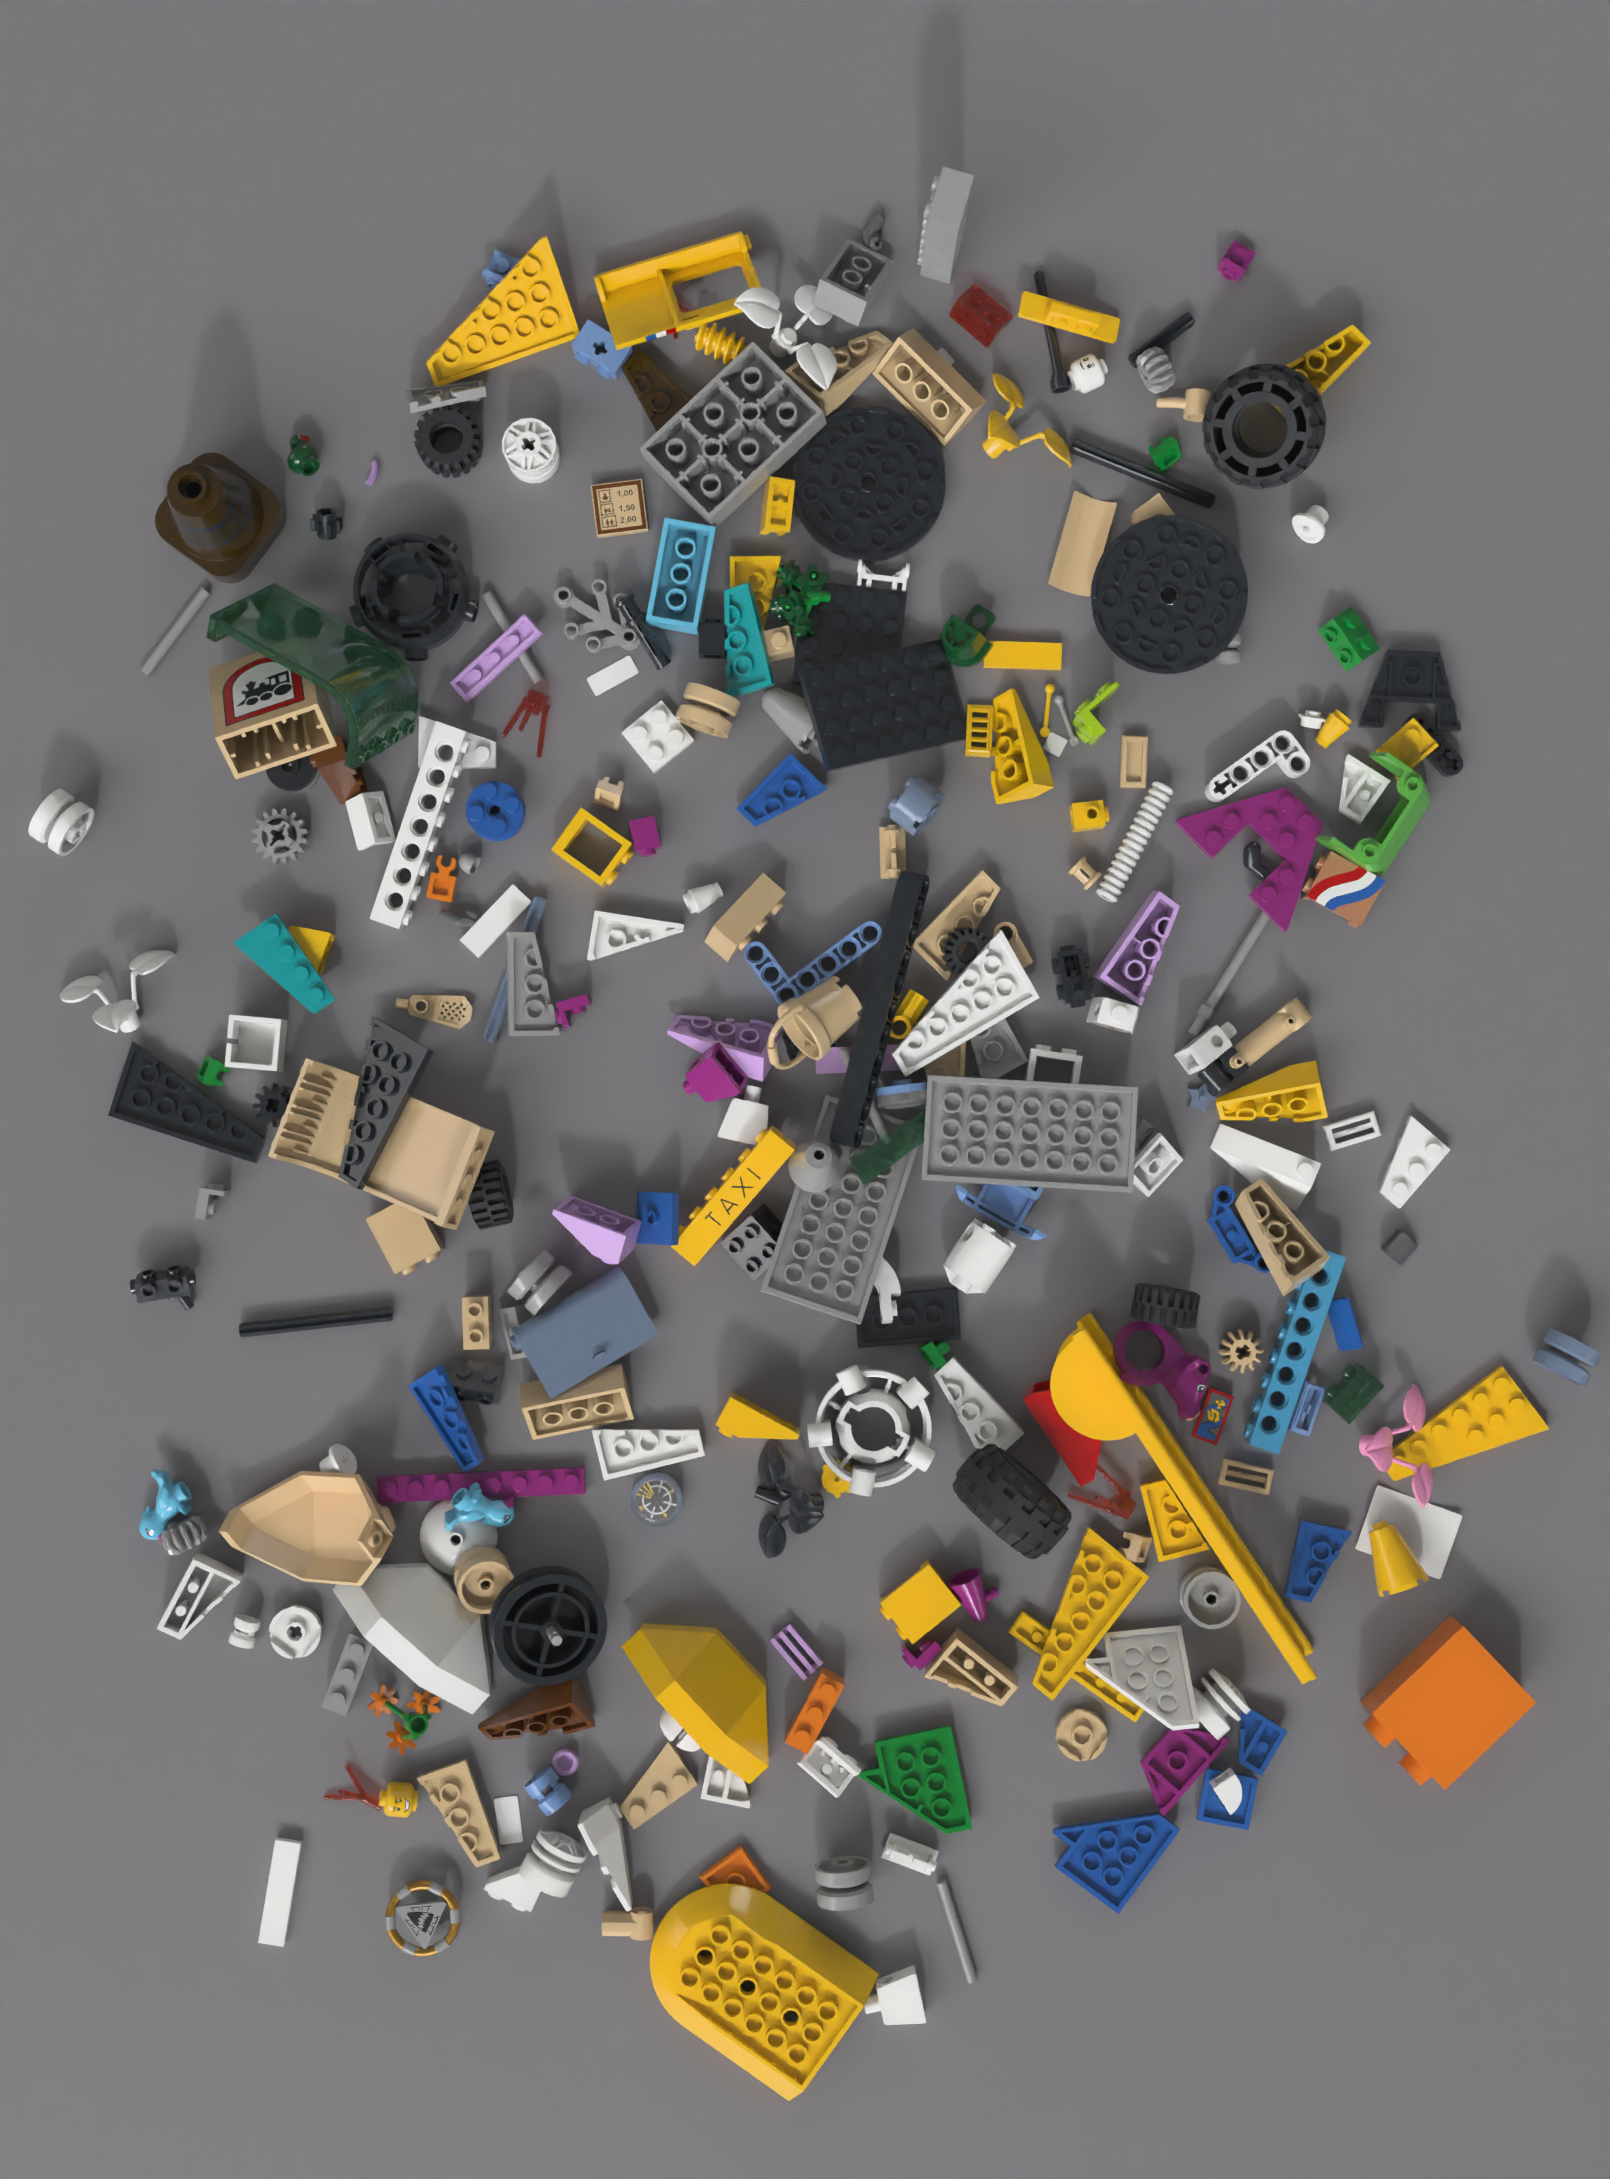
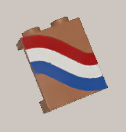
[1301,851,1386,928]

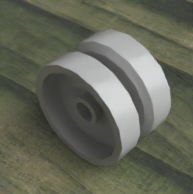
[507,1249,573,1316]
[1178,1565,1241,1629]
[814,1856,874,1911]

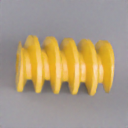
[694,322,752,365]

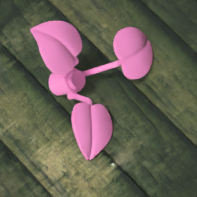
[1359,1384,1433,1508]

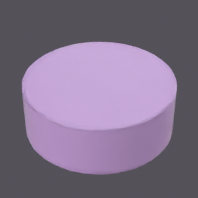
[552,1747,579,1776]

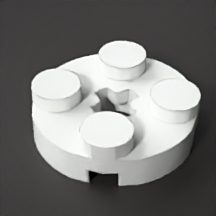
[269,1604,324,1659]

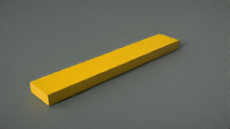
[1008,1610,1144,1723]

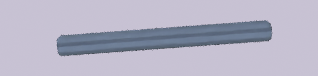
[482,896,547,1043]

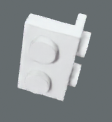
[797,1736,861,1798]

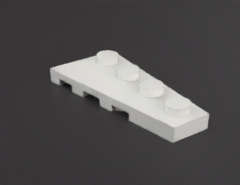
[934,1356,1025,1451]
[592,1429,705,1481]

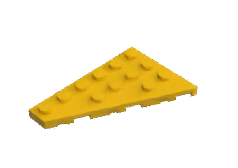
[426,236,579,386]

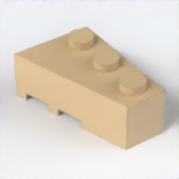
[705,873,786,962]

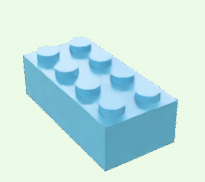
[646,518,717,635]

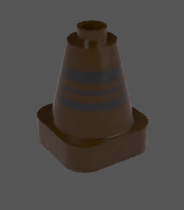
[155,453,286,584]

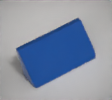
[1328,1296,1364,1351]

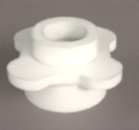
[1298,710,1326,729]

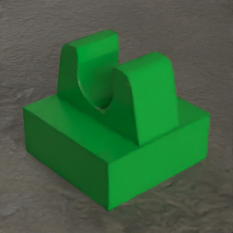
[1148,435,1182,473]
[195,1054,230,1086]
[917,1340,951,1370]

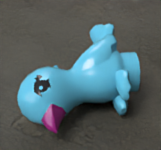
[139,1469,192,1542]
[444,1482,515,1531]

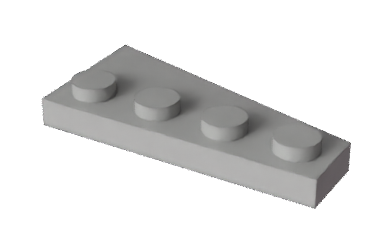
[507,932,560,1036]

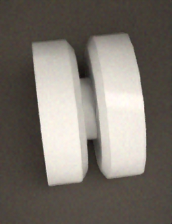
[28,788,95,856]

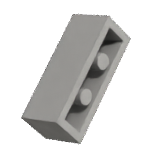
[321,1627,375,1716]

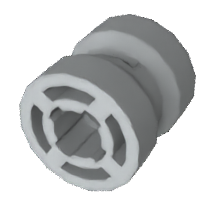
[1215,634,1241,664]

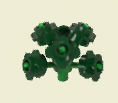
[769,559,831,637]

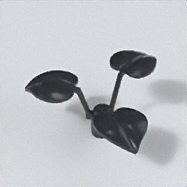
[758,1439,824,1559]

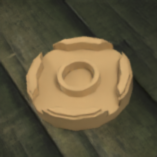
[1055,1708,1107,1762]

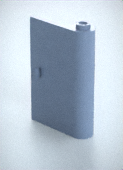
[509,1267,659,1399]

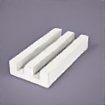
[1323,1111,1381,1151]

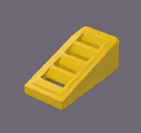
[964,704,993,758]

